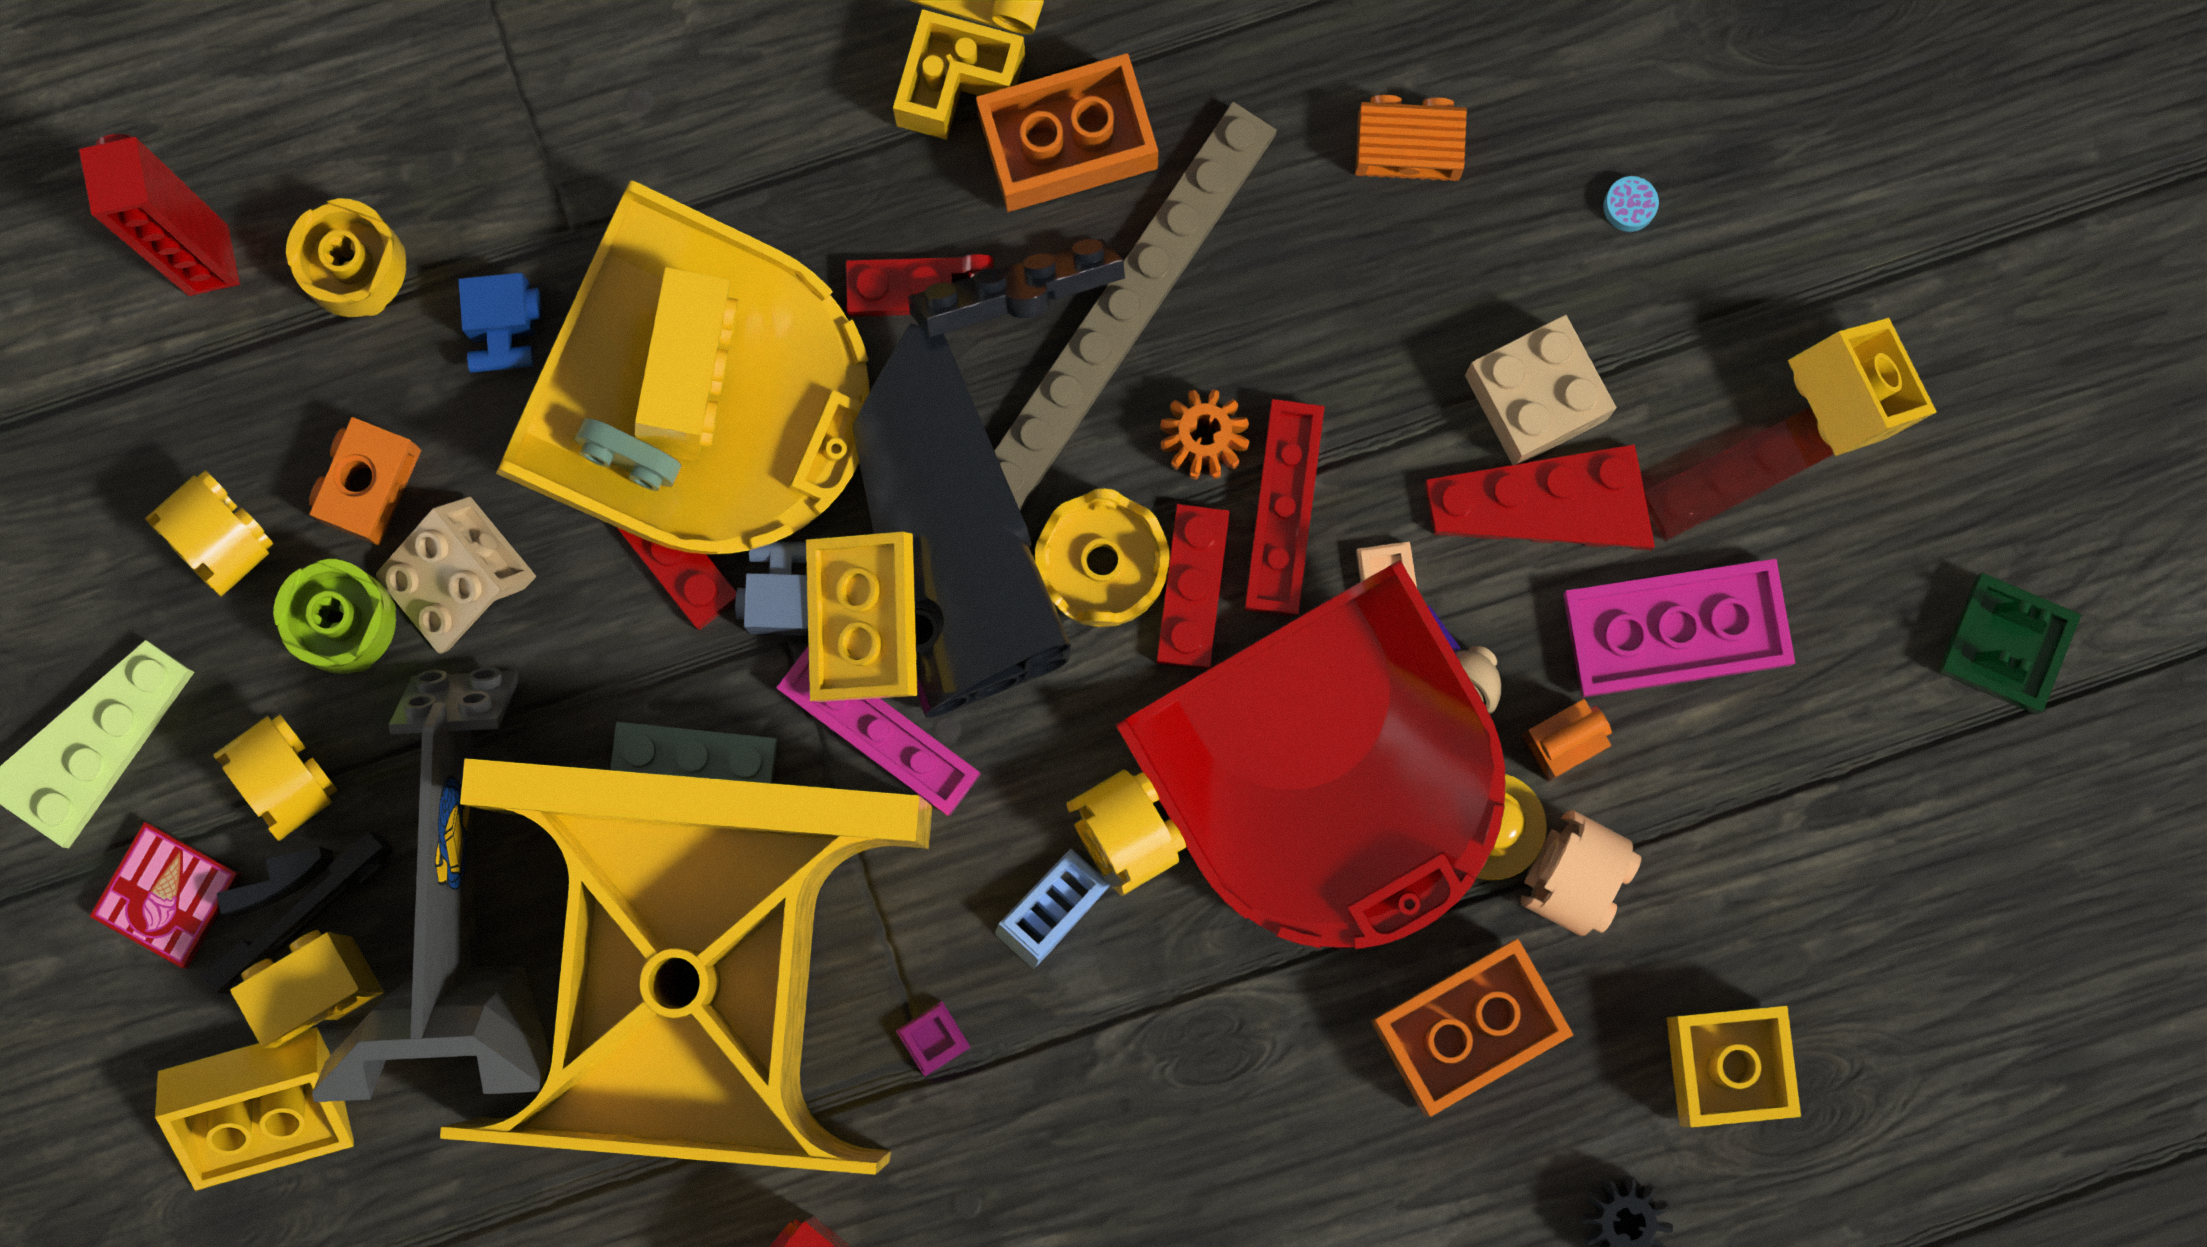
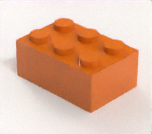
[976,53,1159,213]
[1370,939,1574,1117]

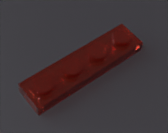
[1644,407,1835,542]

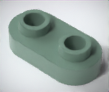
[574,418,682,491]

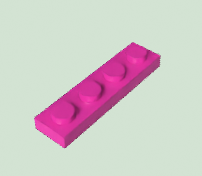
[776,645,981,817]

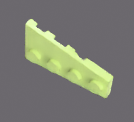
[0,640,194,849]

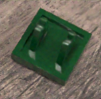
[1938,573,2082,715]

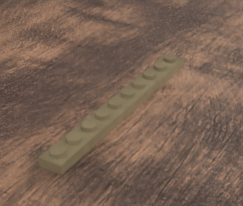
[995,102,1277,511]

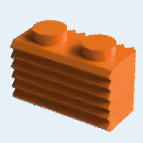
[1355,95,1467,181]

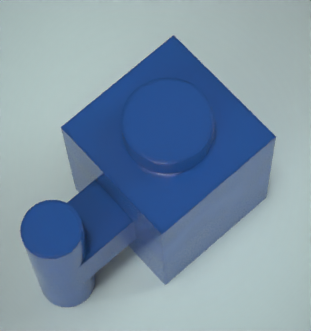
[458,273,542,373]

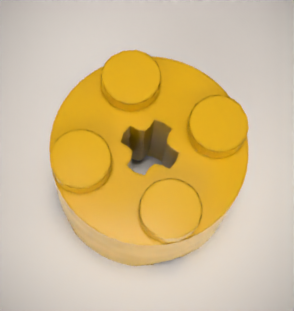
[286,198,406,317]
[145,470,274,597]
[213,714,338,841]
[1067,769,1186,896]

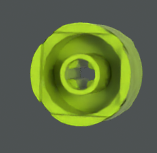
[273,559,396,674]

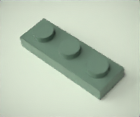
[610,722,778,784]

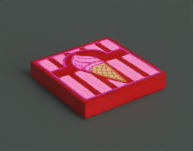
[89,822,242,969]

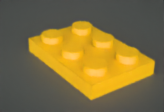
[806,532,917,702]

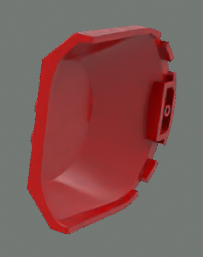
[1116,560,1506,949]

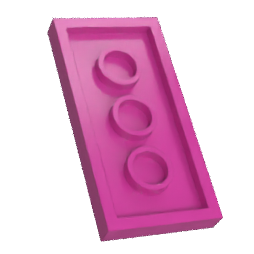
[1563,559,1795,698]

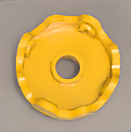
[1035,489,1169,627]

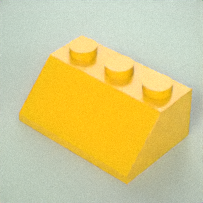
[155,1027,354,1191]

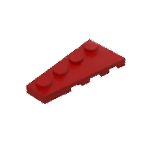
[1424,444,1655,551]

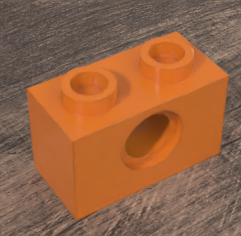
[309,417,422,546]

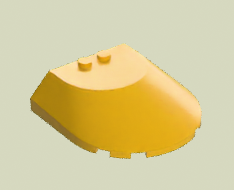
[496,180,870,554]

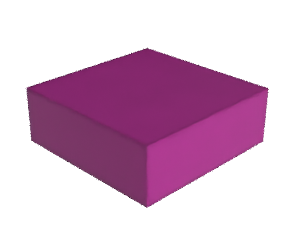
[896,1001,971,1077]

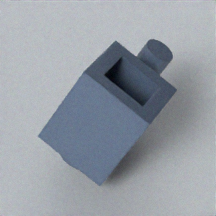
[735,541,808,635]

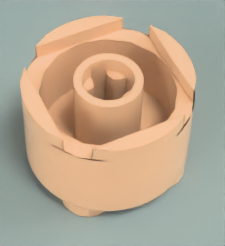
[1520,810,1642,936]

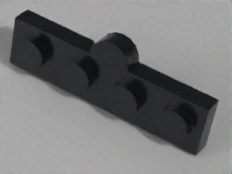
[908,239,1125,337]

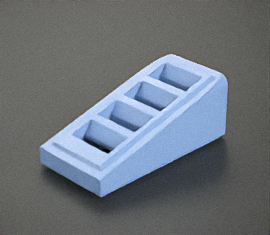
[995,848,1110,969]

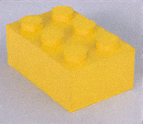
[635,267,738,461]

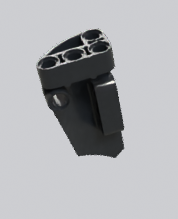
[852,323,1071,718]

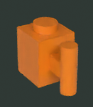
[1522,699,1612,782]

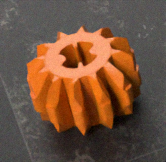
[1160,390,1249,480]

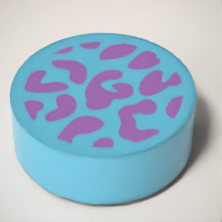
[1603,176,1659,232]

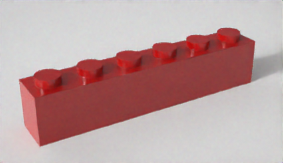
[79,134,240,296]

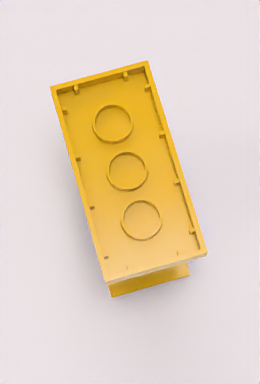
[440,759,932,1175]

